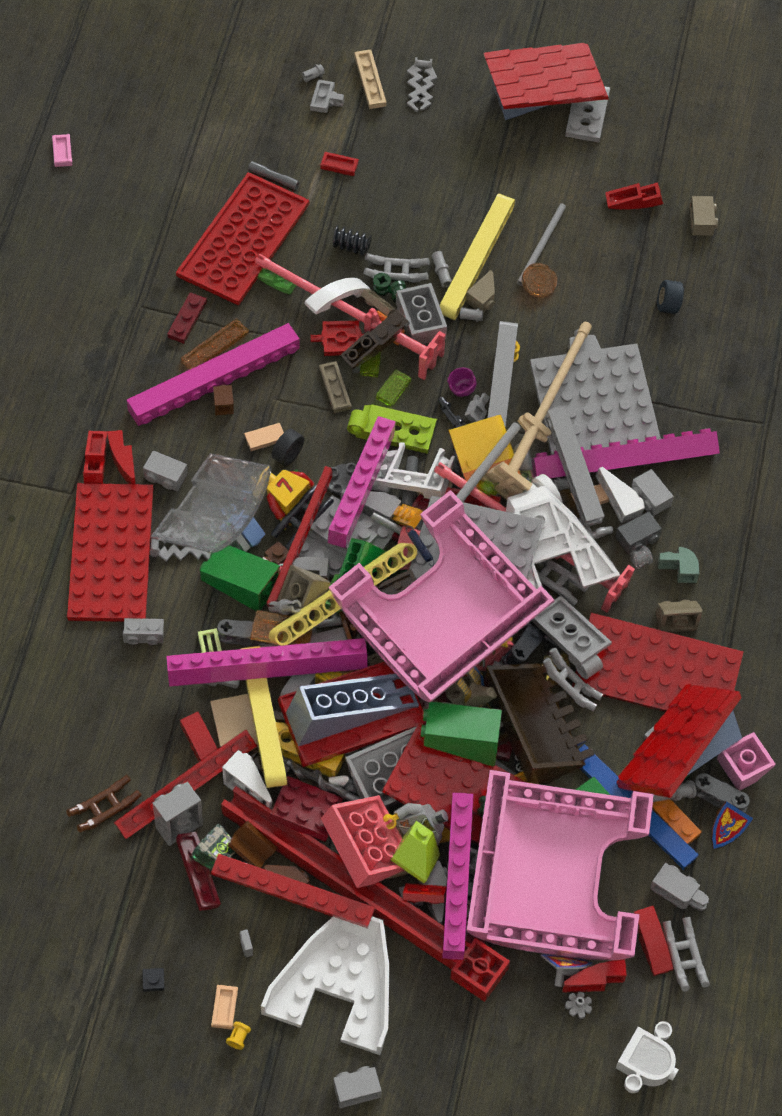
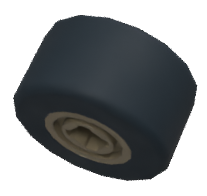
[657,280,684,314]

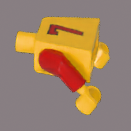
[264,470,314,530]

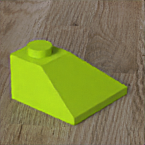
[391,821,440,883]

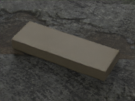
[319,361,352,413]

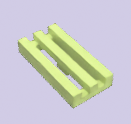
[198,628,222,653]

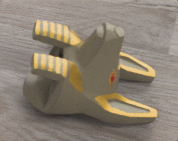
[445,668,497,709]

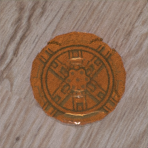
[521,263,557,297]

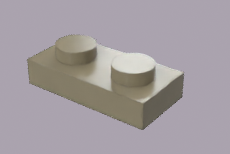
[361,289,396,316]

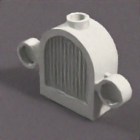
[616,1021,678,1093]

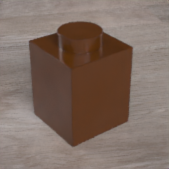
[213,385,234,415]

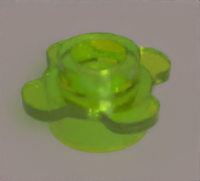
[478,480,497,497]

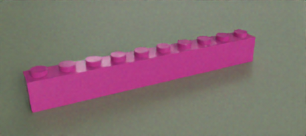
[127,323,299,426]
[531,428,720,478]
[167,638,367,687]

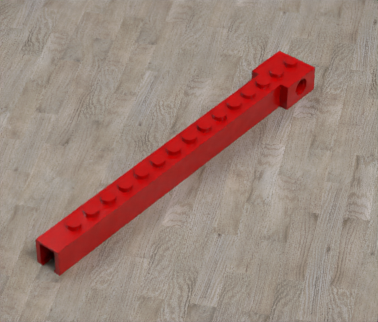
[221,786,510,1002]

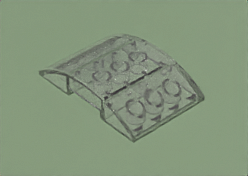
[151,453,272,553]

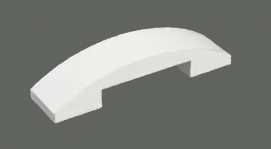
[304,278,371,314]

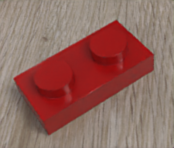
[403,883,447,904]

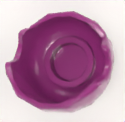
[447,367,477,397]

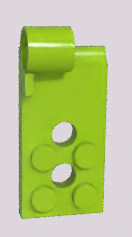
[347,405,437,454]

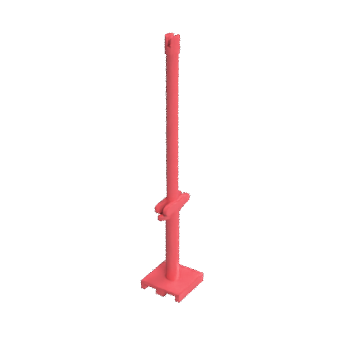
[255,254,446,380]
[434,462,635,613]

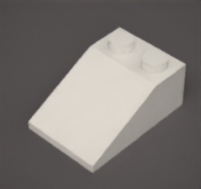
[222,750,272,810]

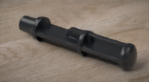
[438,397,466,428]

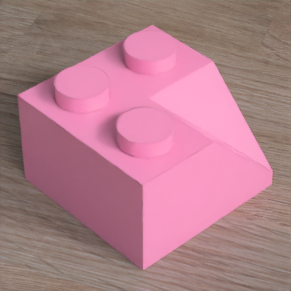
[717,732,776,791]

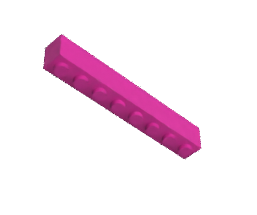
[328,416,396,548]
[442,793,473,960]

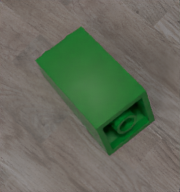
[199,543,280,613]
[421,702,502,766]

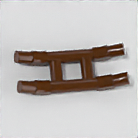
[66,774,142,833]

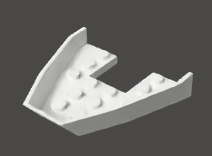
[506,486,620,589]
[261,917,389,1056]

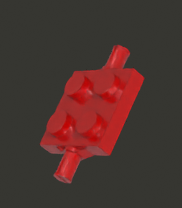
[310,320,365,356]

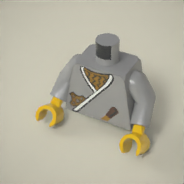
[383,803,448,846]

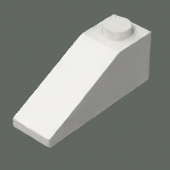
[596,467,645,523]

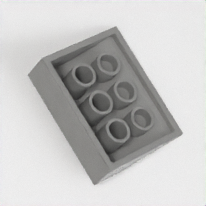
[345,726,417,809]

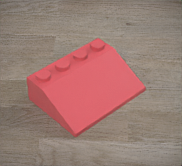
[321,795,404,888]

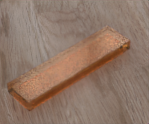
[181,318,249,370]

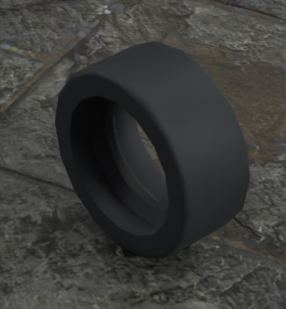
[272,429,304,466]

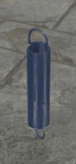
[406,526,434,567]

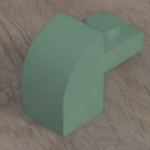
[658,547,699,583]

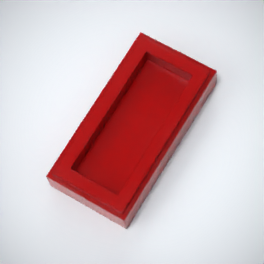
[320,152,359,176]

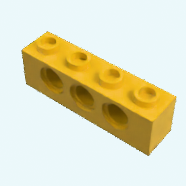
[275,721,345,777]

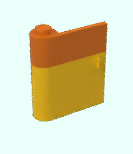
[449,415,521,491]

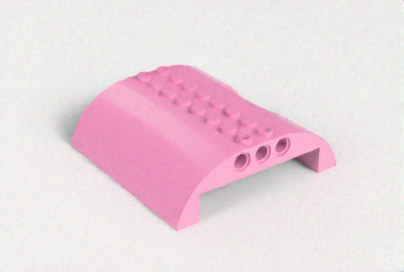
[329,490,555,702]
[467,770,654,960]

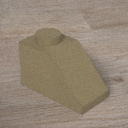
[466,270,495,313]

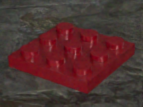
[269,776,343,842]

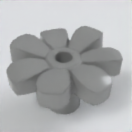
[565,992,592,1019]

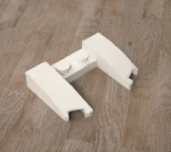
[371,442,456,499]

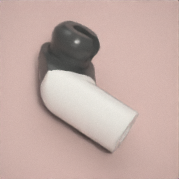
[329,775,357,794]

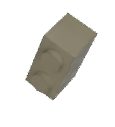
[690,196,718,235]

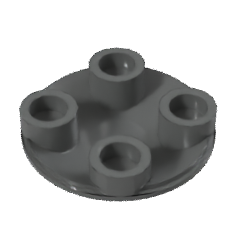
[328,463,356,496]

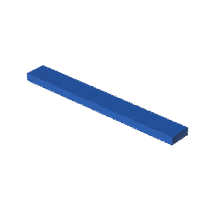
[579,744,698,870]

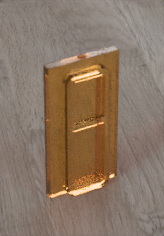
[250,610,313,645]

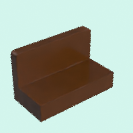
[228,820,278,868]

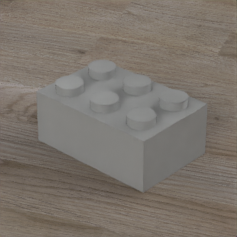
[396,283,447,344]
[153,782,203,846]

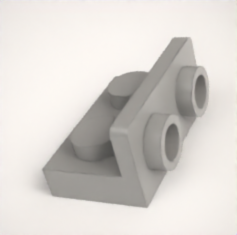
[123,618,164,645]

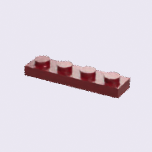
[176,832,221,911]

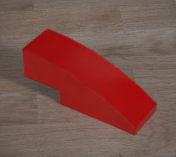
[605,182,663,209]
[107,430,136,484]
[83,431,108,484]
[180,712,222,772]
[633,906,673,976]
[562,959,627,992]

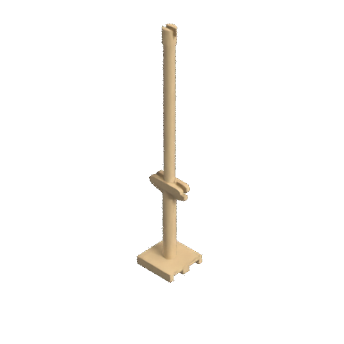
[481,322,592,500]

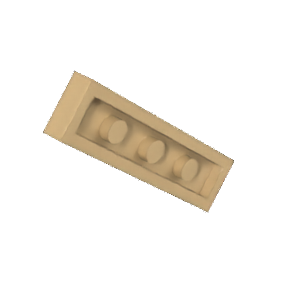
[354,50,386,109]

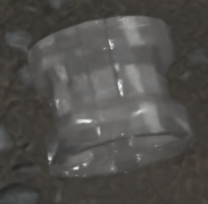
[630,546,653,569]

